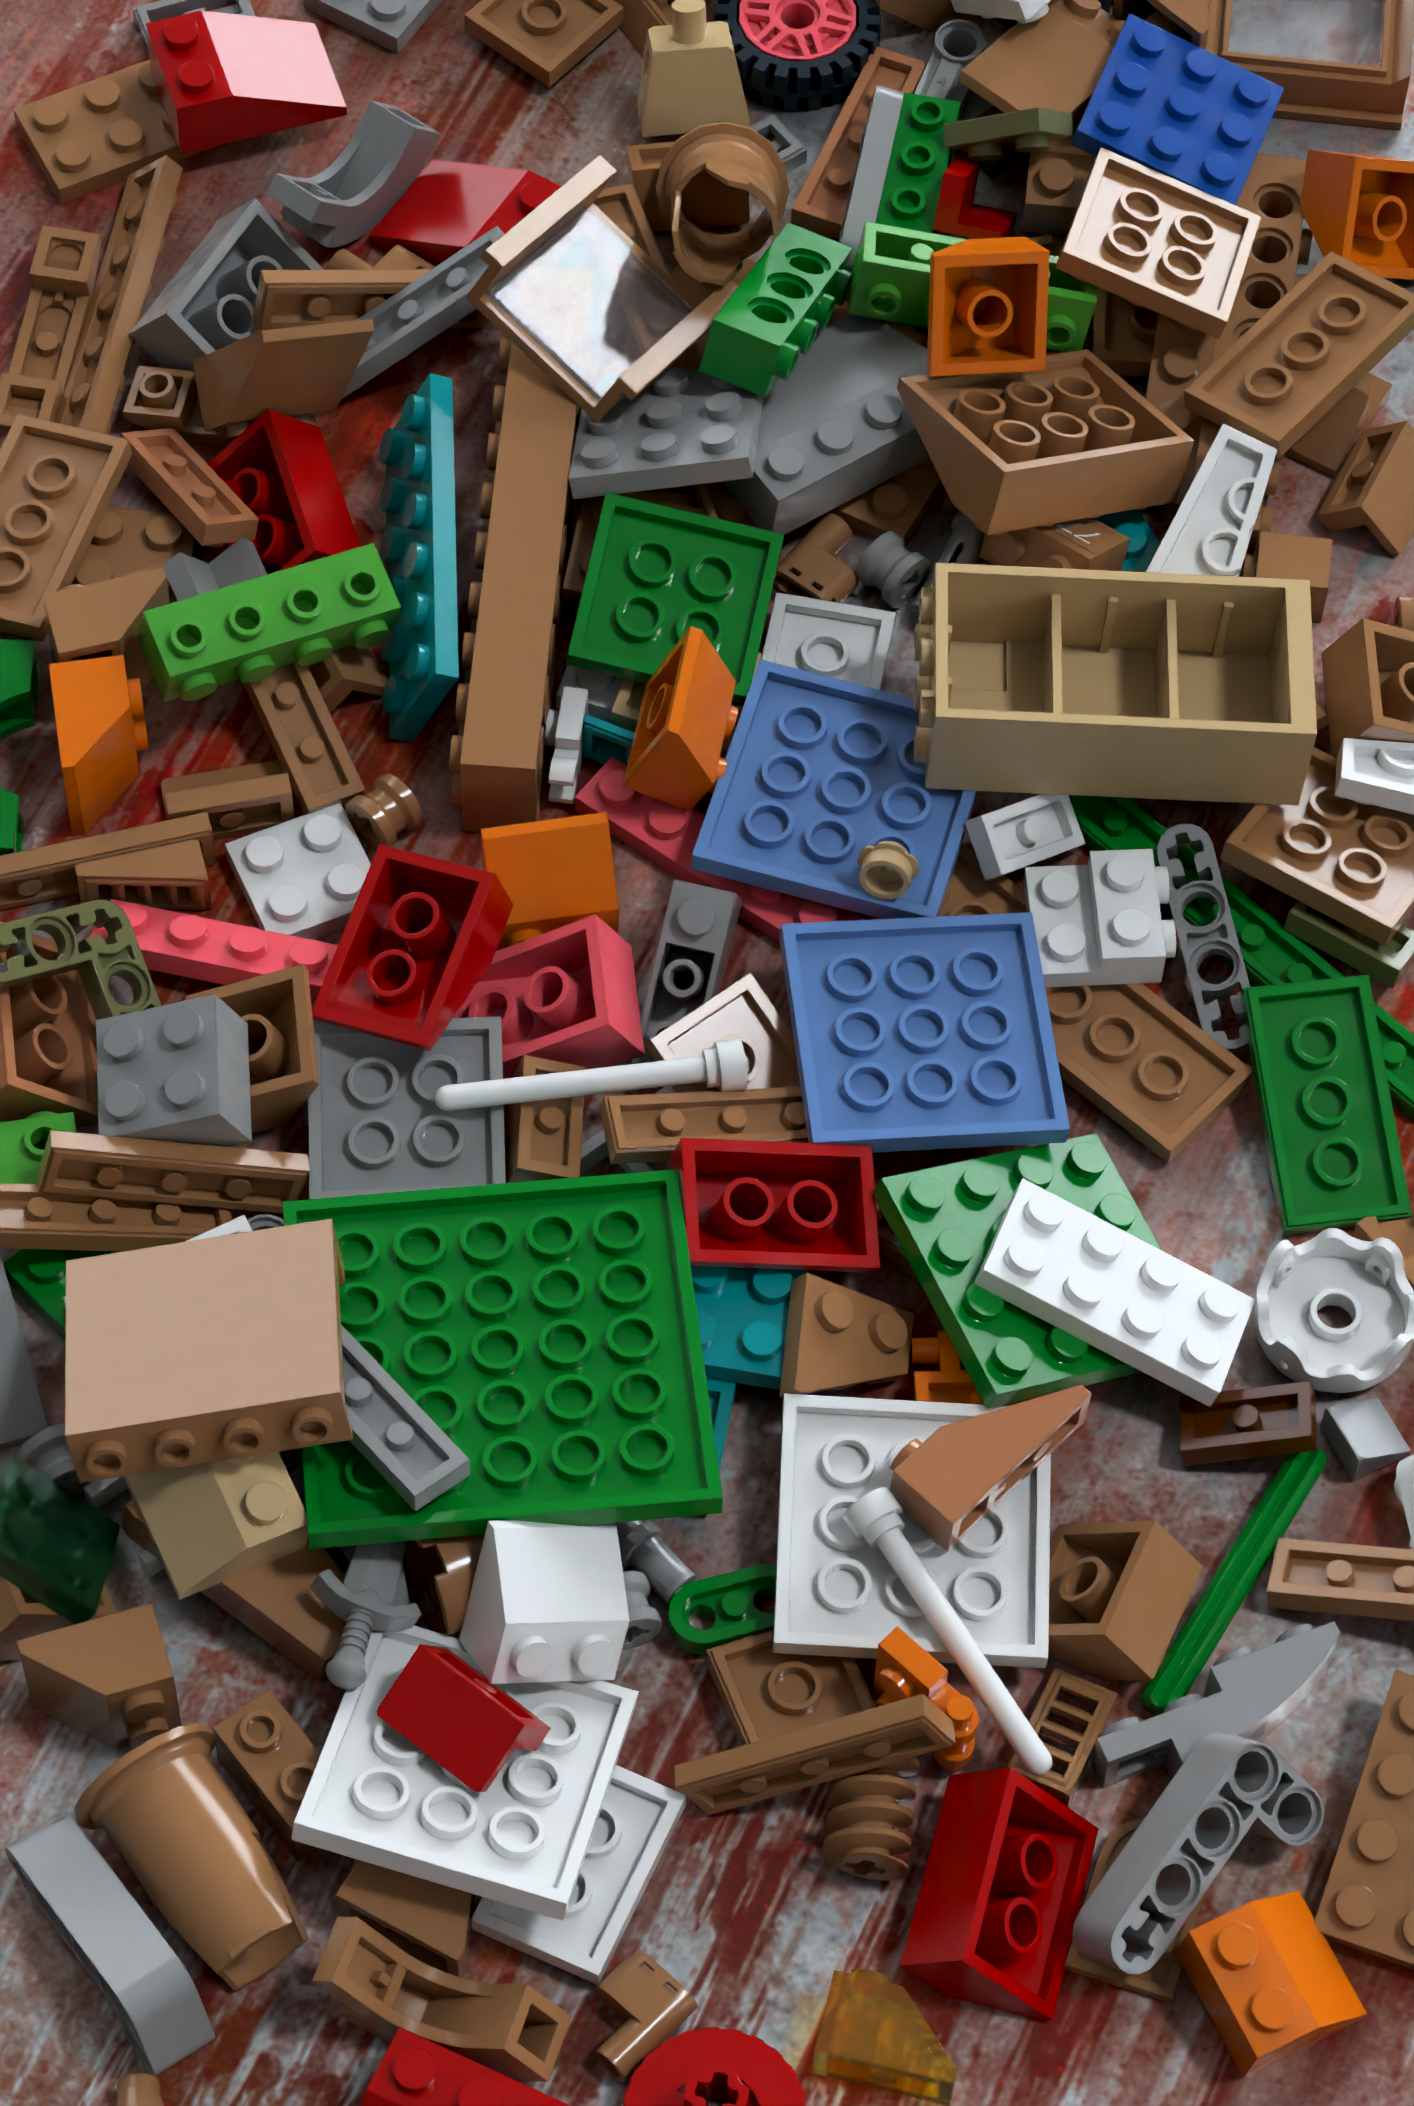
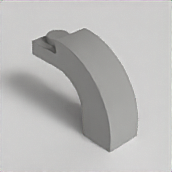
[265,101,441,248]

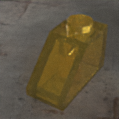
[812,1968,957,2106]

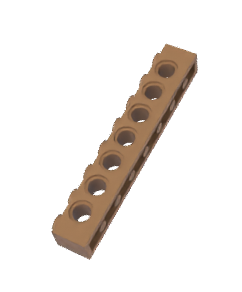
[1193,153,1313,554]

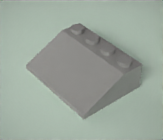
[722,314,930,534]

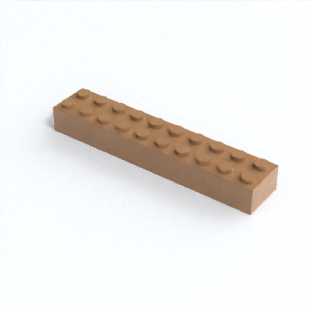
[449,267,592,833]

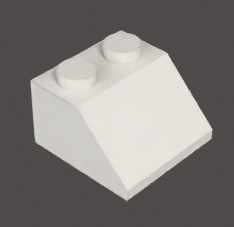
[459,1520,630,1684]

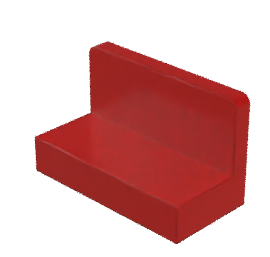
[933,154,1017,239]
[377,1644,551,1793]

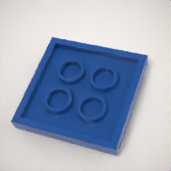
[1070,13,1284,205]

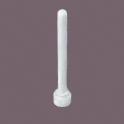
[434,1039,747,1111]
[843,1486,1053,1776]

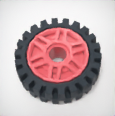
[714,0,881,112]

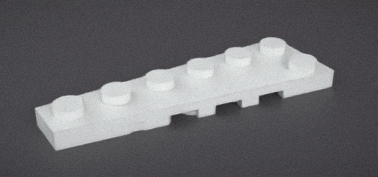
[1146,424,1278,577]

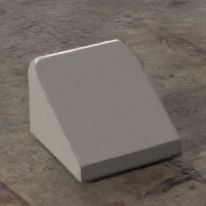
[1320,1397,1411,1481]

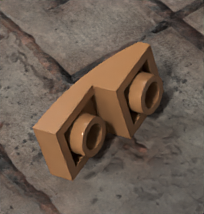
[123,366,234,449]

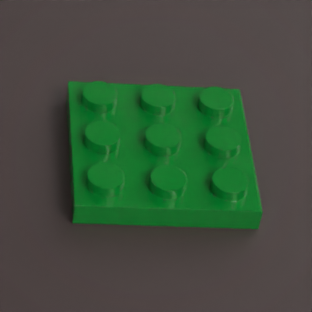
[565,492,785,707]

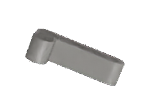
[1073,1732,1324,1974]
[5,1810,216,2076]

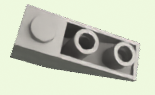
[631,879,742,1064]

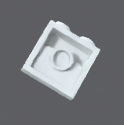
[1023,849,1176,987]

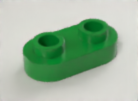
[668,1564,776,1654]

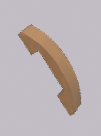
[0,225,101,432]

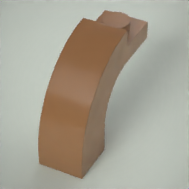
[312,1917,572,2082]

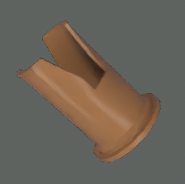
[656,121,789,286]
[74,1722,309,1991]

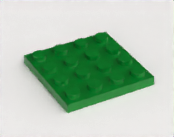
[873,1133,1161,1409]

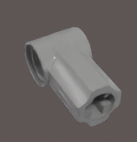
[914,19,986,117]

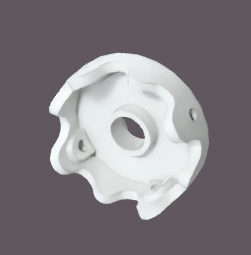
[1253,1228,1414,1393]

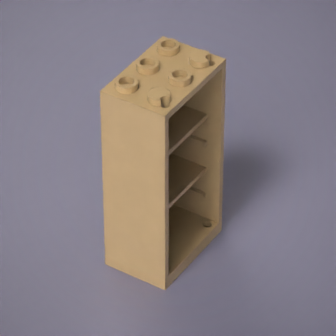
[914,563,1317,805]

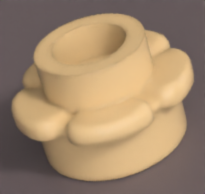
[857,841,919,900]

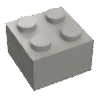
[96,994,252,1147]

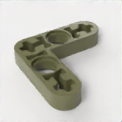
[0,900,162,1020]

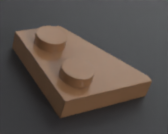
[779,1273,914,1398]

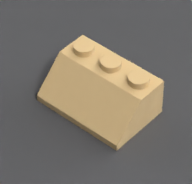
[123,1452,308,1600]

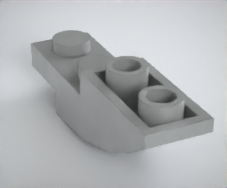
[1091,1621,1340,1788]

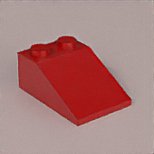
[146,10,347,154]
[369,159,578,300]
[312,844,514,1051]

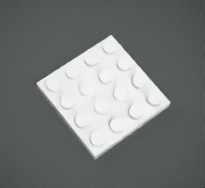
[773,1393,1051,1668]
[291,1625,639,1921]

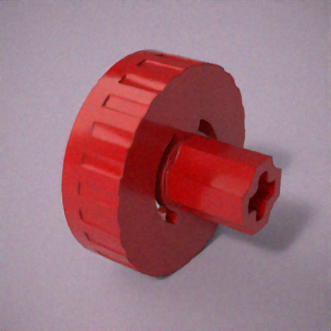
[623,2027,806,2106]

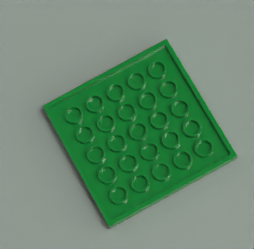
[282,1169,723,1549]

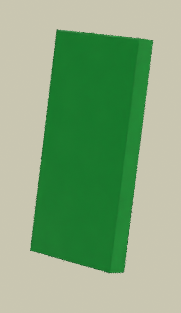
[1240,974,1412,1237]

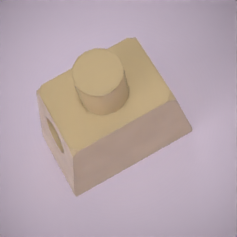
[637,0,750,137]

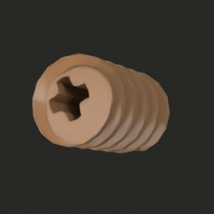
[822,1757,920,1881]

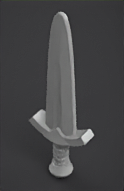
[310,1541,422,1689]

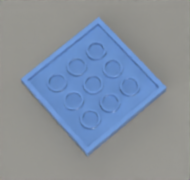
[691,659,978,919]
[779,912,1070,1153]

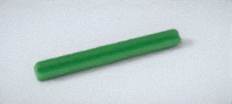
[1141,1448,1327,1716]

